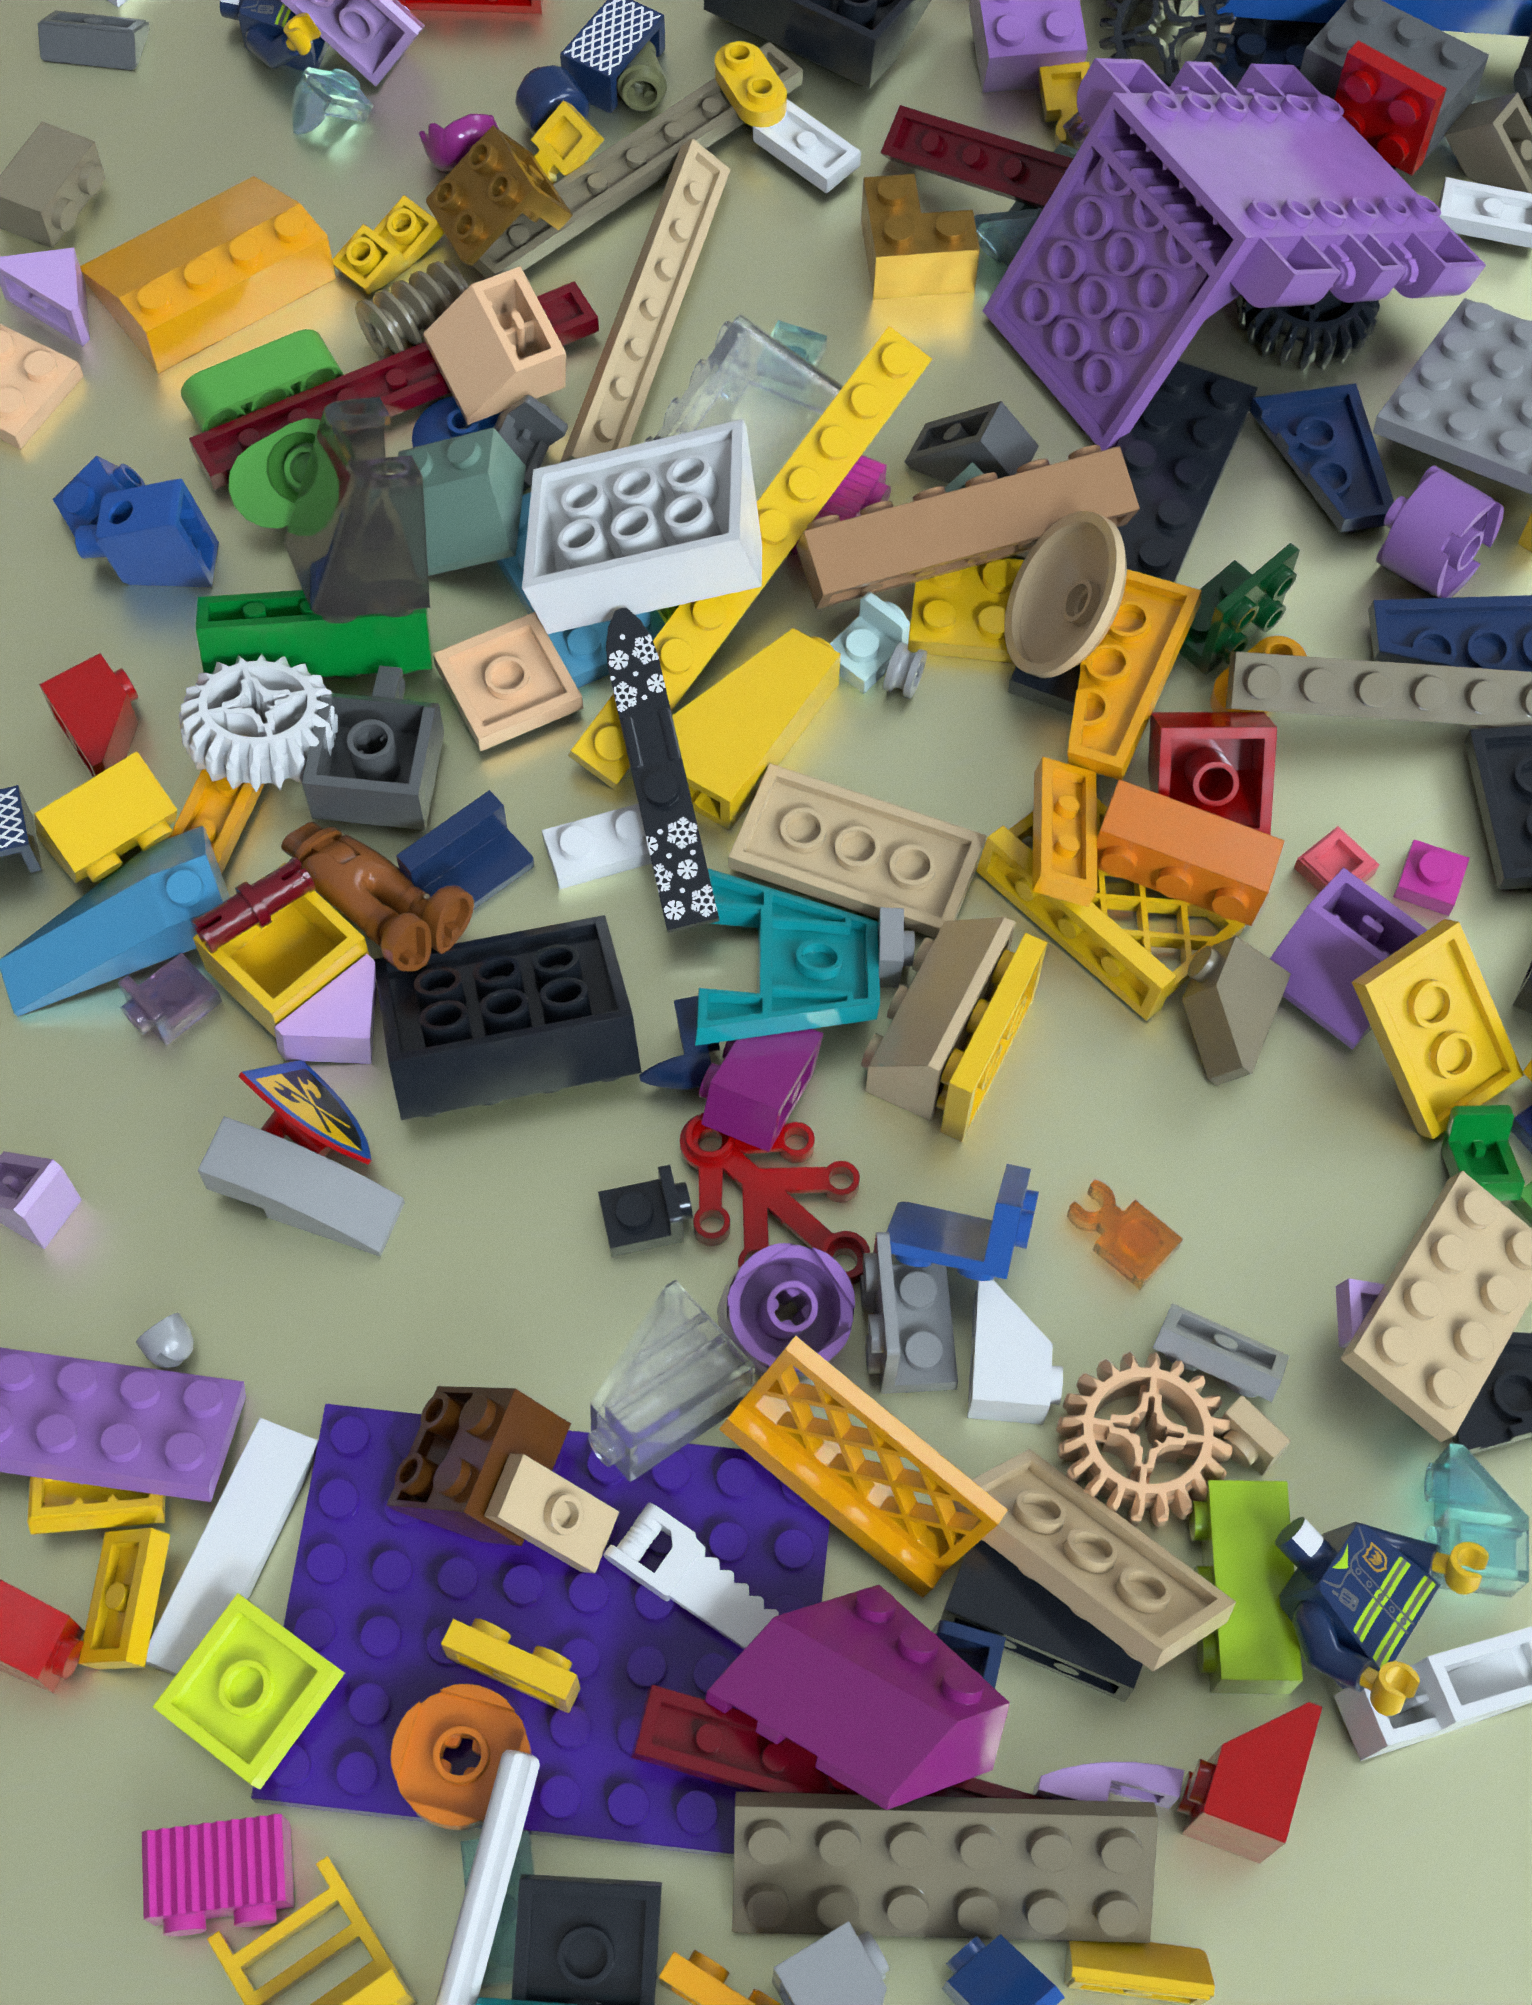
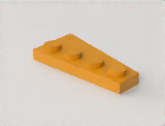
[1067,569,1202,780]

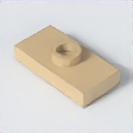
[484,1454,619,1573]

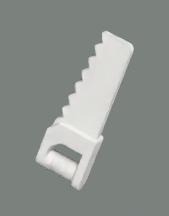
[603,1503,779,1649]

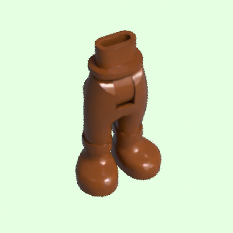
[281,822,474,971]

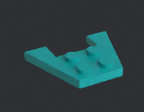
[695,868,880,1046]

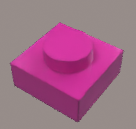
[1393,839,1470,916]

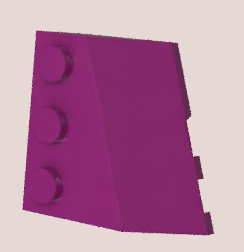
[705,1584,1010,1810]

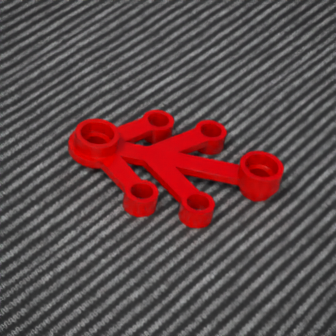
[680,1113,870,1285]

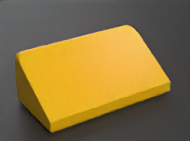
[1064,1941,1215,2005]

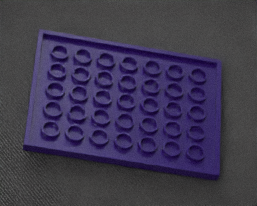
[251,1404,830,1858]

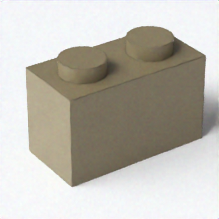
[0,122,105,248]

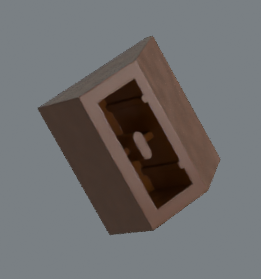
[386,1386,571,1546]

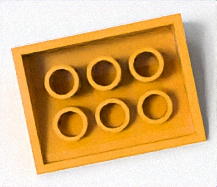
[80,176,336,374]

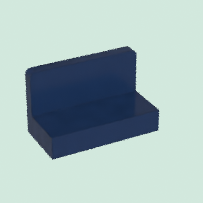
[396,790,534,909]

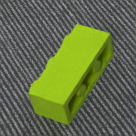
[1189,1480,1303,1694]

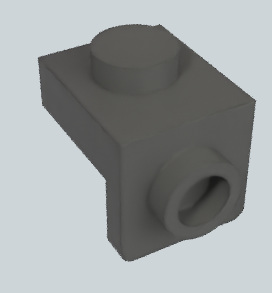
[494,395,568,491]

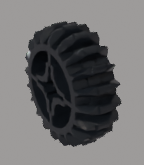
[1099,0,1235,87]
[1236,290,1380,371]

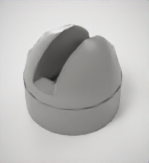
[136,1313,194,1369]

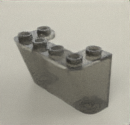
[284,397,430,623]

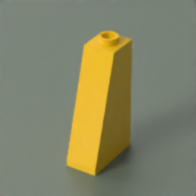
[672,628,841,831]

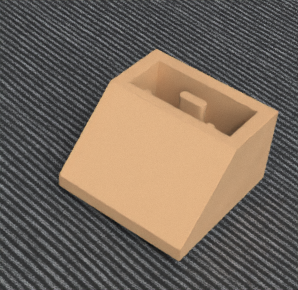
[423,266,566,425]

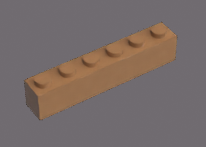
[796,445,1140,609]

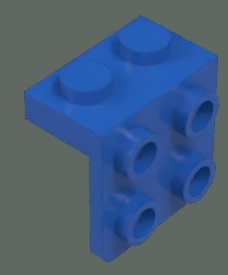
[886,1164,1039,1281]

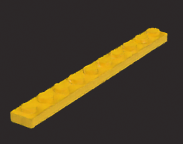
[568,326,932,789]

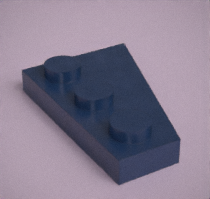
[1249,383,1394,532]

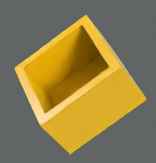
[193,862,370,1038]

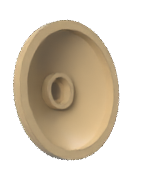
[1004,511,1127,678]

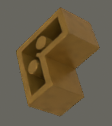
[861,174,980,300]

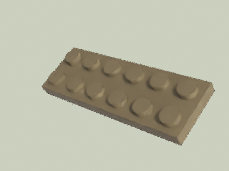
[732,1792,1158,1943]

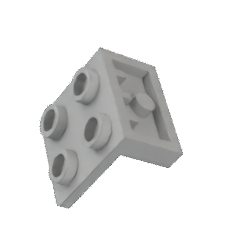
[860,1232,958,1394]

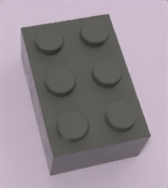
[1300,0,1489,161]

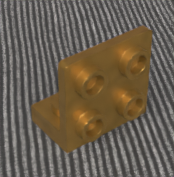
[426,125,573,266]

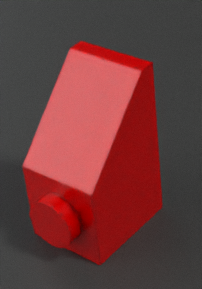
[39,653,139,777]
[0,1579,85,1693]

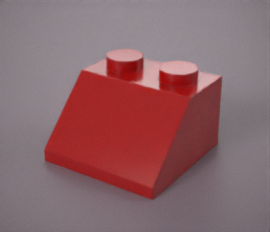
[1148,712,1277,835]
[1176,1702,1322,1864]

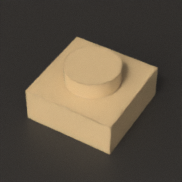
[1221,1395,1291,1476]

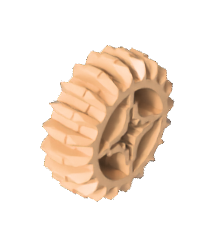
[1056,1352,1232,1527]

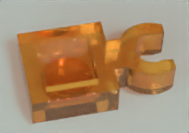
[1067,1179,1183,1290]

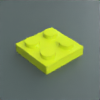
[152,1593,345,1789]

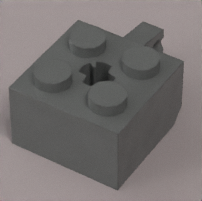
[302,666,444,830]

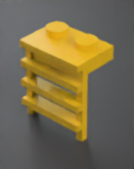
[207,1856,417,2005]

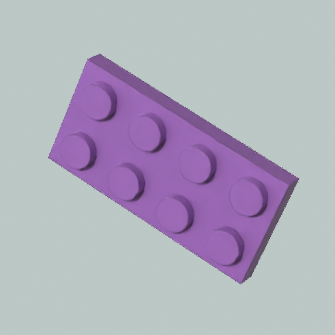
[0,1347,246,1502]

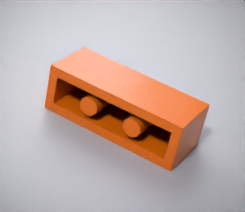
[1097,779,1285,926]

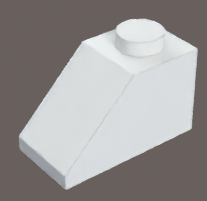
[967,1280,1063,1425]

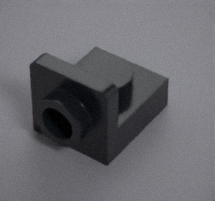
[598,1164,693,1257]

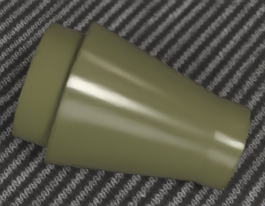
[617,41,667,111]

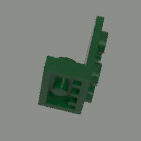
[1179,543,1300,675]

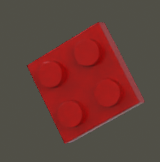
[1334,40,1447,176]

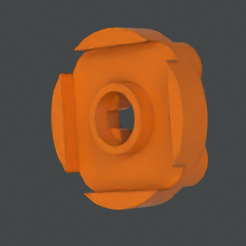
[391,1684,532,1830]

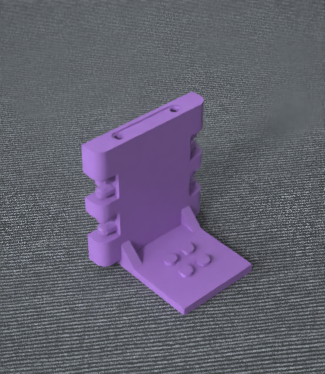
[983,58,1486,451]

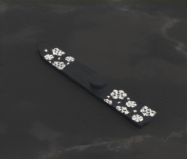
[606,608,720,933]

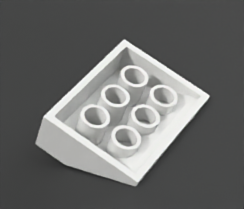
[522,419,762,634]

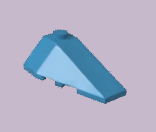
[0,826,230,1017]

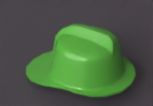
[229,418,356,529]

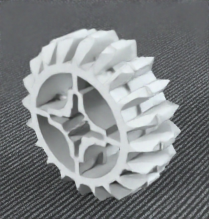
[179,653,338,792]

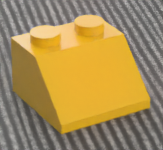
[34,751,177,883]

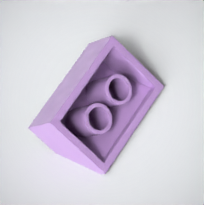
[280,0,425,87]

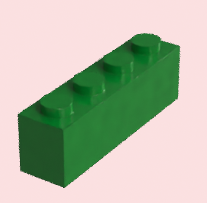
[196,581,432,678]

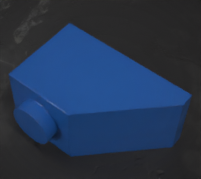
[942,1934,1065,2005]

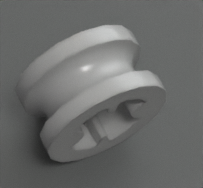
[883,642,927,699]

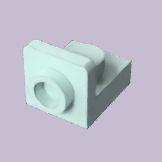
[830,592,910,694]

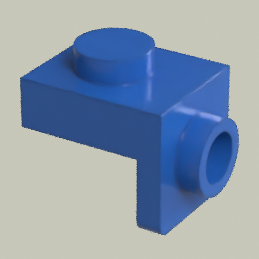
[53,456,145,537]

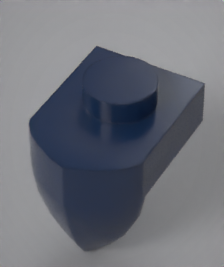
[639,996,720,1090]

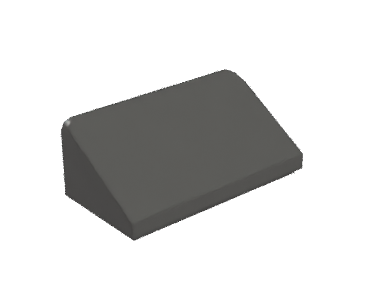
[37,10,150,70]

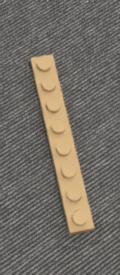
[560,138,731,463]

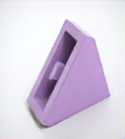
[0,247,90,346]
[274,954,377,1064]
[0,1151,82,1249]

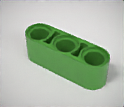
[181,329,344,433]

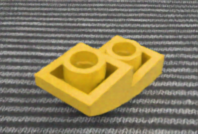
[332,195,444,294]

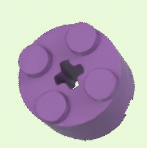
[1376,466,1504,598]
[717,1243,855,1377]

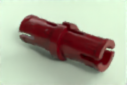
[190,857,316,954]

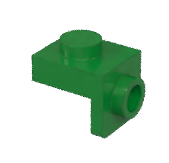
[1441,1105,1525,1201]

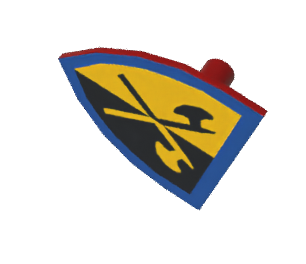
[238,1060,372,1165]

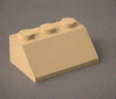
[861,917,1016,1121]

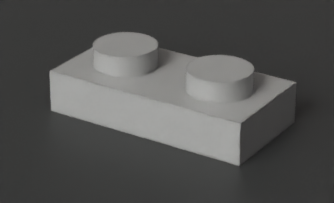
[1153,1303,1289,1402]

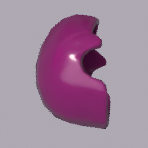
[419,114,499,174]

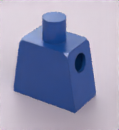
[75,479,219,587]

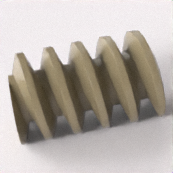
[355,259,468,357]

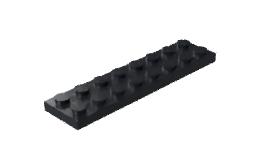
[1008,361,1258,715]

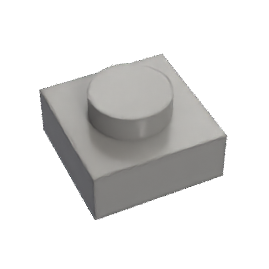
[878,907,915,988]

